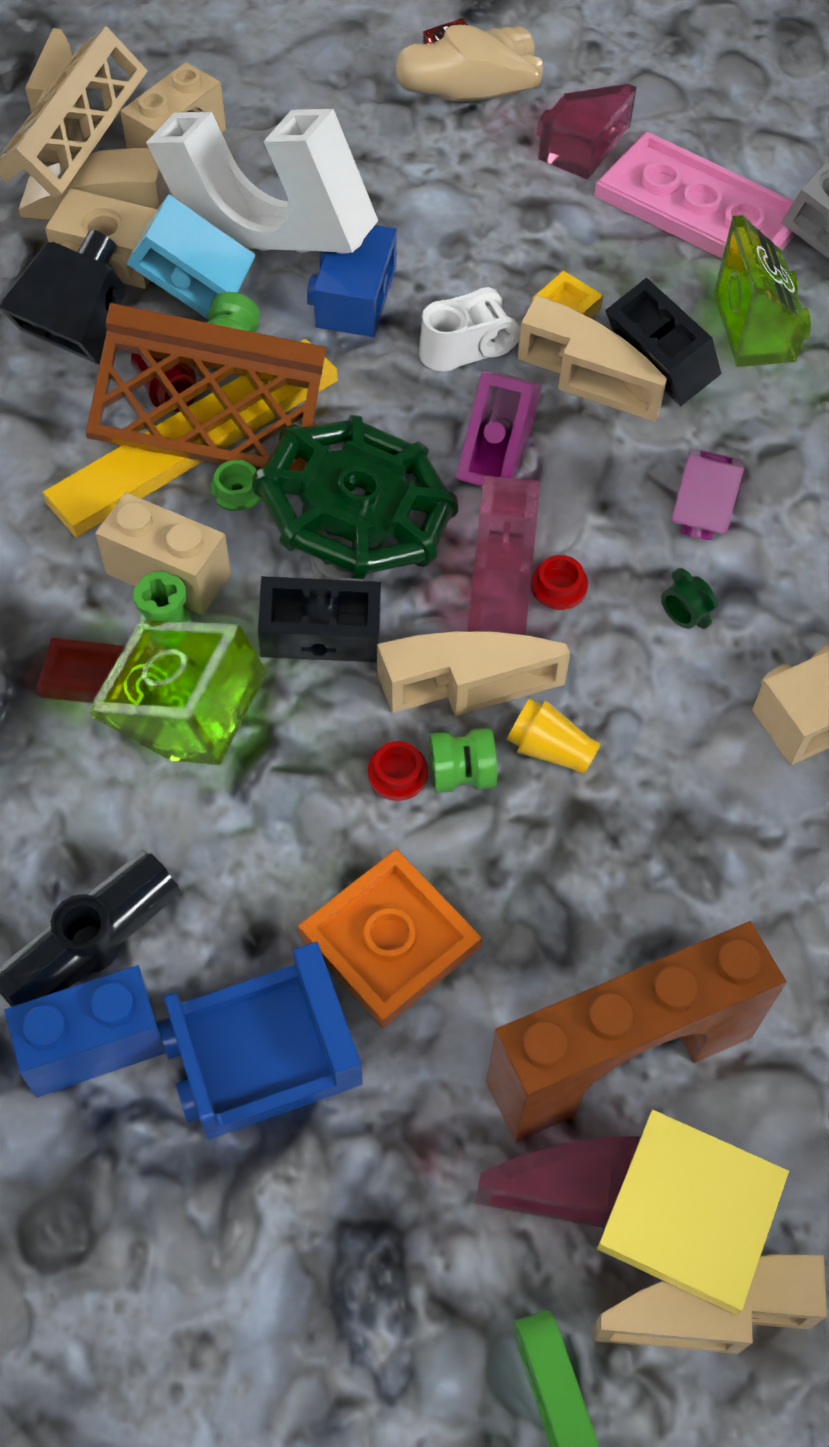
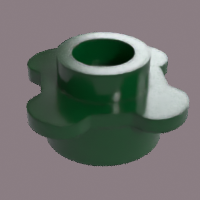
[661,568,718,629]

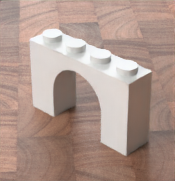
[146,109,378,254]

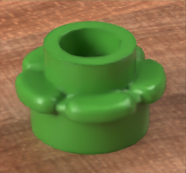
[210,460,261,511]

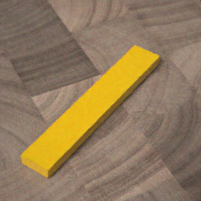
[43,338,338,538]

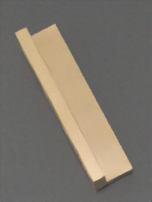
[0,26,148,199]

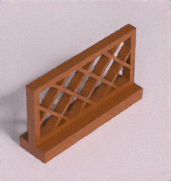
[85,303,326,472]

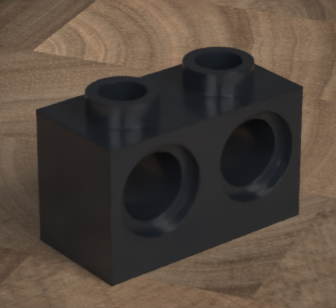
[605,277,722,407]

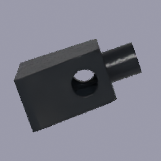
[0,229,126,365]

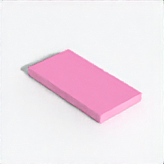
[594,131,796,278]

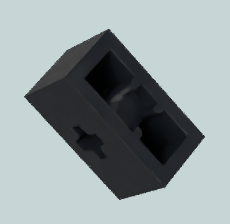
[258,576,381,662]

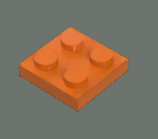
[298,848,482,1029]

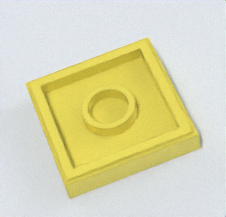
[597,1109,789,1315]

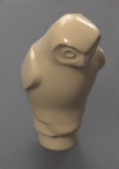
[396,25,543,102]

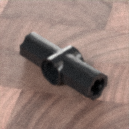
[0,849,180,1007]

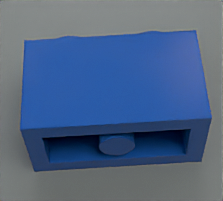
[307,225,397,337]
[4,965,166,1098]

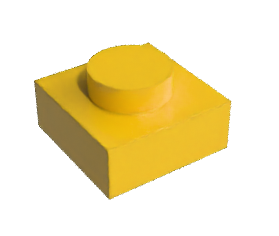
[531,271,603,318]

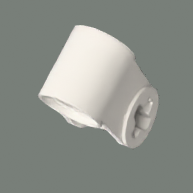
[419,287,521,372]

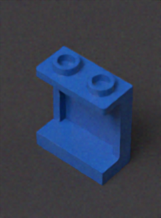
[157,942,363,1140]

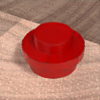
[531,555,588,610]
[367,741,428,801]

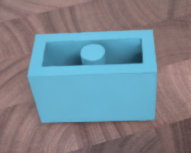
[126,194,255,319]

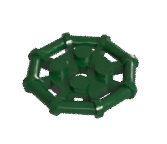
[252,415,459,580]

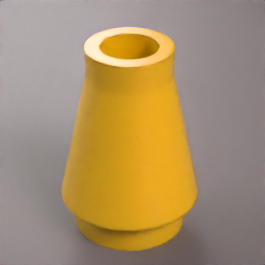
[506,698,601,775]

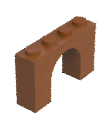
[486,921,787,1142]

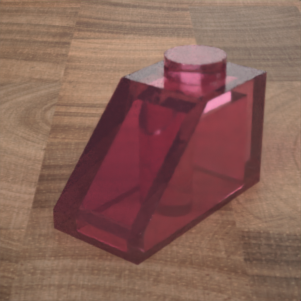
[536,84,637,180]

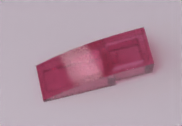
[467,476,540,635]
[475,1136,641,1229]

